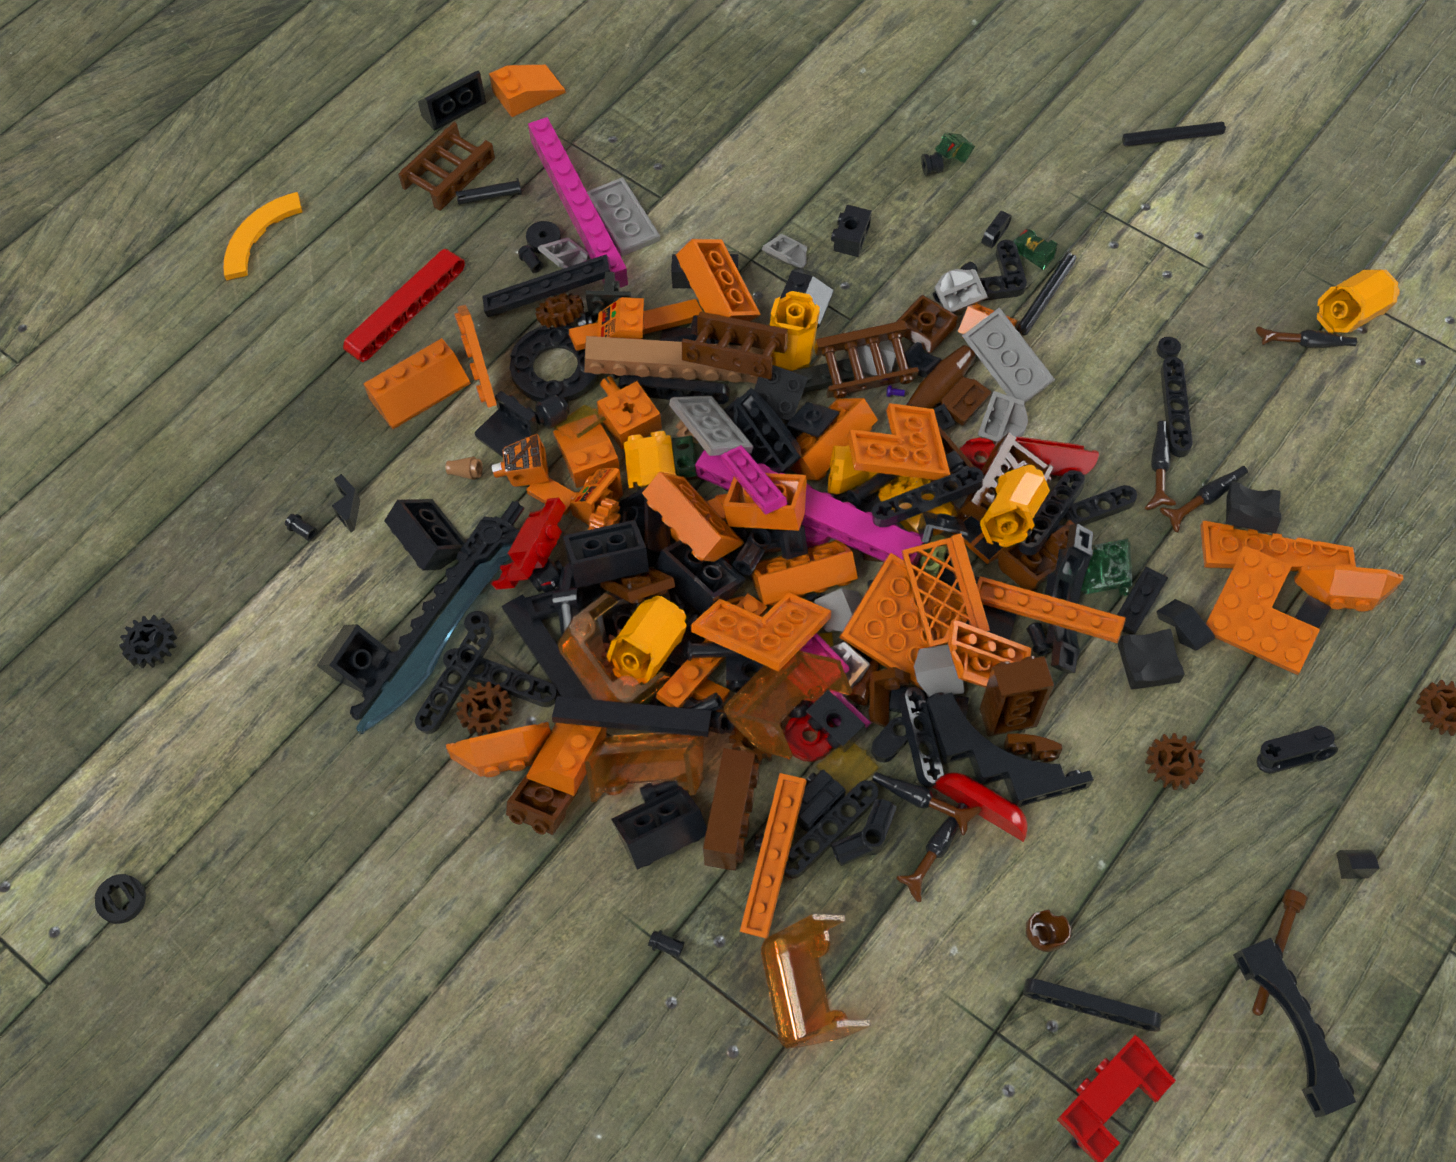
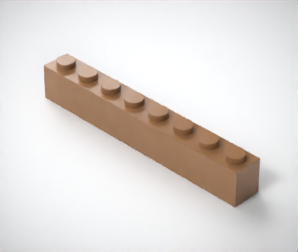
[584,336,764,384]

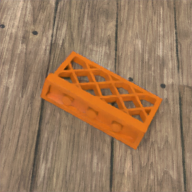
[901,533,990,647]

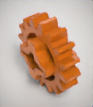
[588,498,621,530]

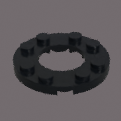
[510,325,599,402]

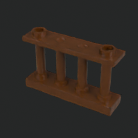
[398,122,495,211]
[682,311,788,379]
[814,320,919,399]

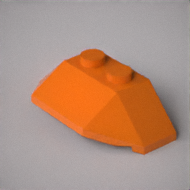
[1294,565,1403,612]
[948,619,1031,688]
[446,722,551,777]

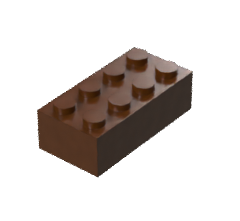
[979,656,1054,737]
[703,748,759,871]

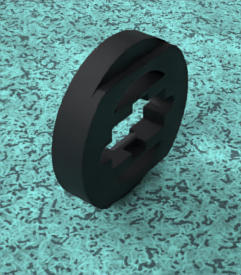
[95,874,146,924]

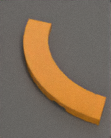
[223,192,303,281]

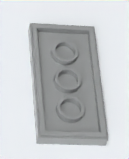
[587,177,661,256]
[962,308,1055,404]
[669,396,753,456]

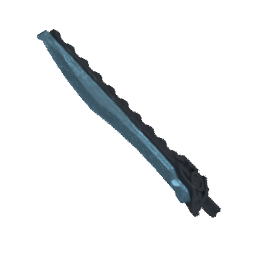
[350,501,525,734]

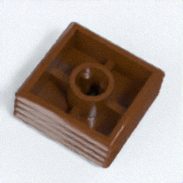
[896,295,958,353]

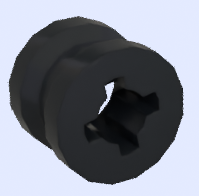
[921,151,944,176]

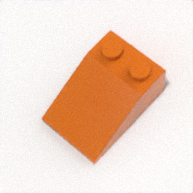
[489,65,566,117]
[553,416,620,488]

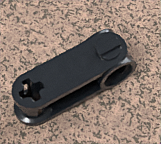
[1256,725,1338,774]

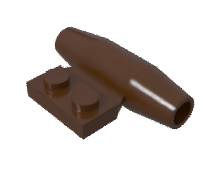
[906,345,992,426]

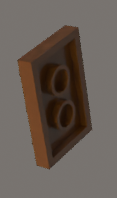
[600,567,675,603]

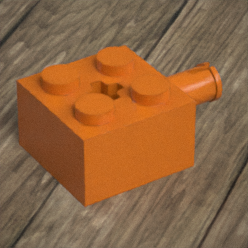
[597,376,662,450]

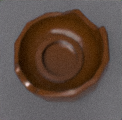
[1026,910,1071,952]

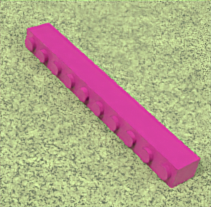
[528,117,628,288]
[695,450,925,566]

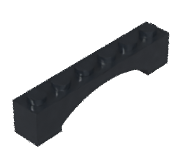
[1233,938,1356,1118]

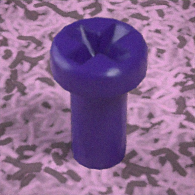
[886,386,905,397]

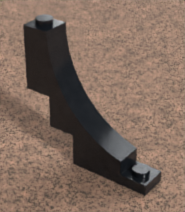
[926,692,1094,807]

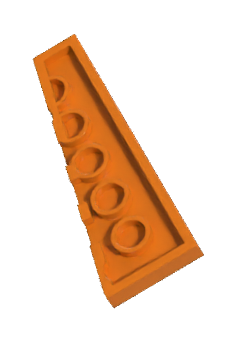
[1200,521,1356,571]

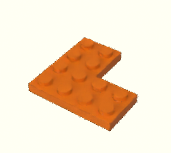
[454,305,497,408]
[847,403,950,480]
[1206,545,1320,675]
[691,592,831,671]

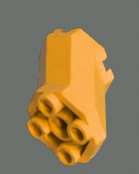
[1317,269,1400,333]
[770,291,820,371]
[624,431,677,489]
[827,445,877,495]
[980,465,1050,547]
[878,476,957,536]
[606,596,687,686]

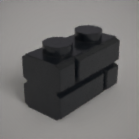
[797,769,845,832]

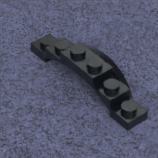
[1045,524,1093,674]

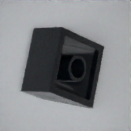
[316,624,392,693]

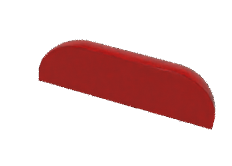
[1015,437,1099,476]
[932,773,1028,842]

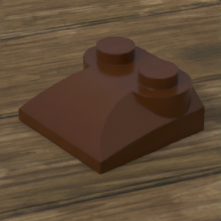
[997,537,1057,591]

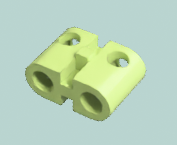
[919,534,947,578]

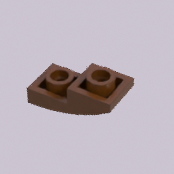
[1004,734,1062,763]

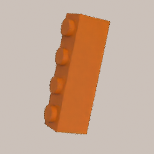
[676,239,761,321]
[363,338,471,429]
[790,398,878,480]
[642,472,744,562]
[751,540,858,606]

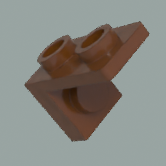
[869,667,910,727]

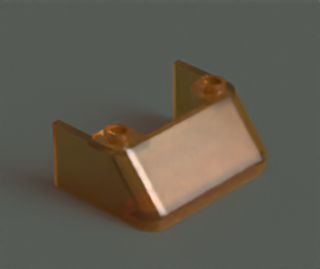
[558,593,672,704]
[724,651,852,759]
[585,732,704,802]
[761,914,871,1048]

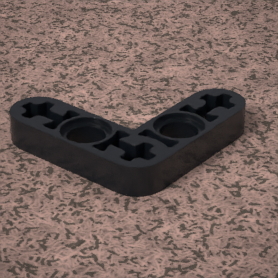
[979,240,1027,301]

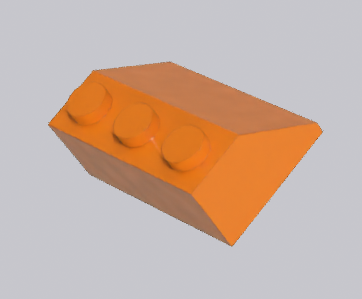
[723,473,807,531]
[526,723,606,796]

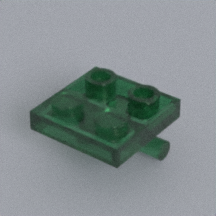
[1081,539,1132,596]

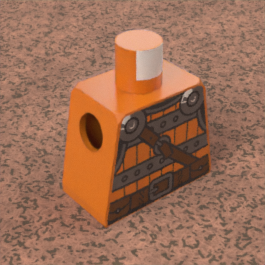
[492,434,549,487]

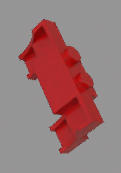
[491,497,566,590]
[1057,1035,1176,1162]

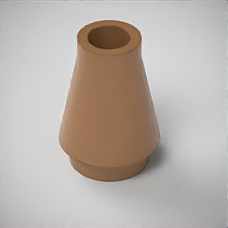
[445,456,483,480]

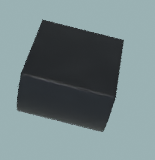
[1336,849,1380,879]

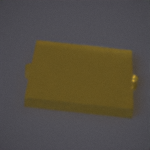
[554,405,606,441]
[816,743,879,796]

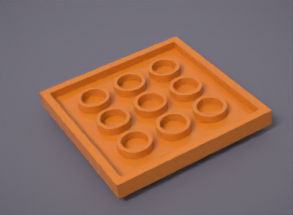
[839,553,967,690]

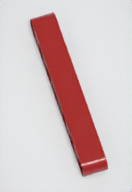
[343,249,465,362]

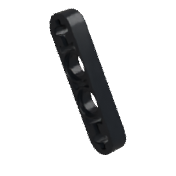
[899,687,944,787]

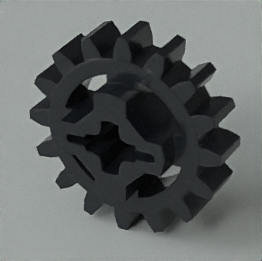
[119,615,177,668]

